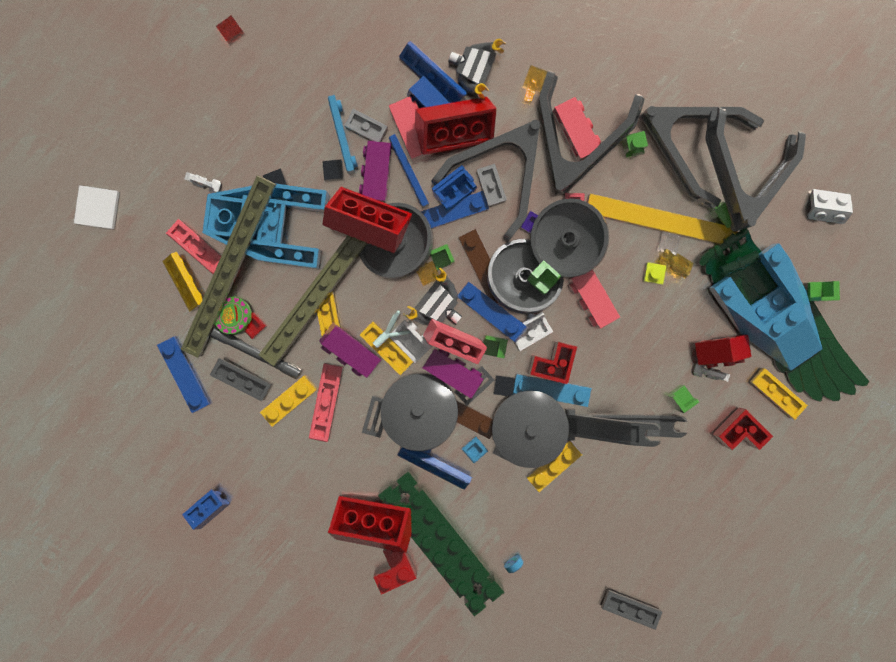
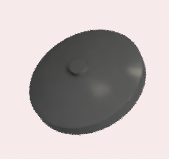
[531,199,609,277]
[359,203,433,279]
[487,239,564,314]
[381,374,458,451]
[492,390,569,468]

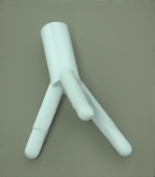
[373,310,410,348]

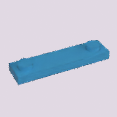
[328,95,358,175]
[513,374,592,407]

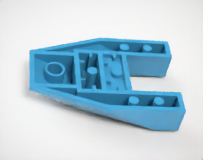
[202,184,329,269]
[709,243,823,371]

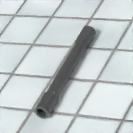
[210,327,302,380]

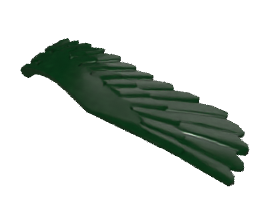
[699,228,869,402]

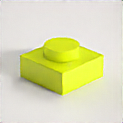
[643,262,666,285]

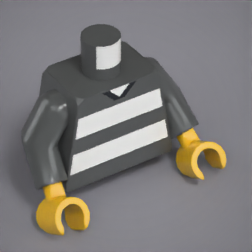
[448,39,506,99]
[403,268,462,325]

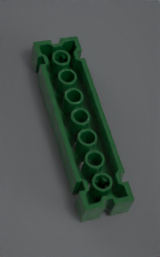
[378,468,505,617]

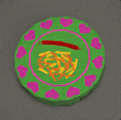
[215,297,252,335]

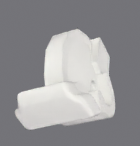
[184,172,221,193]
[693,363,730,382]

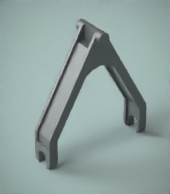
[539,71,645,194]
[640,106,764,209]
[705,107,806,232]
[431,120,540,242]
[566,409,687,447]

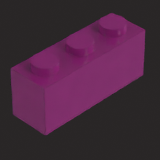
[359,141,392,203]
[319,322,381,378]
[422,349,484,399]

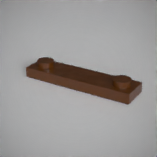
[458,229,499,303]
[456,400,493,439]

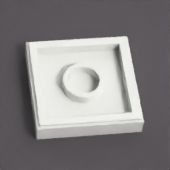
[74,185,119,230]

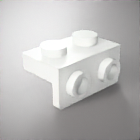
[808,189,853,224]
[515,311,553,351]
[390,320,432,363]

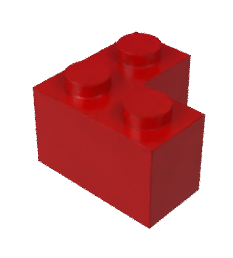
[695,335,752,368]
[528,342,577,384]
[713,407,773,450]
[373,549,417,595]

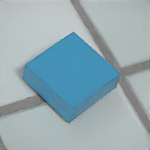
[461,436,488,463]

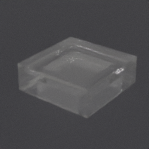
[657,231,681,255]

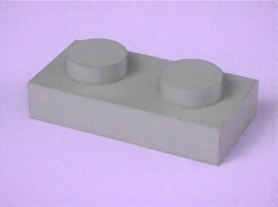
[344,109,388,142]
[476,164,507,207]

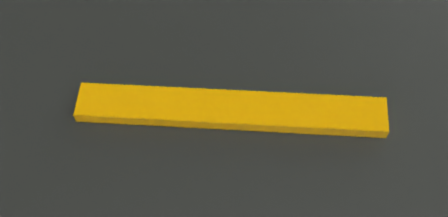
[587,194,738,244]

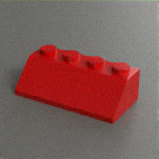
[415,97,497,155]
[322,187,412,253]
[328,496,412,553]

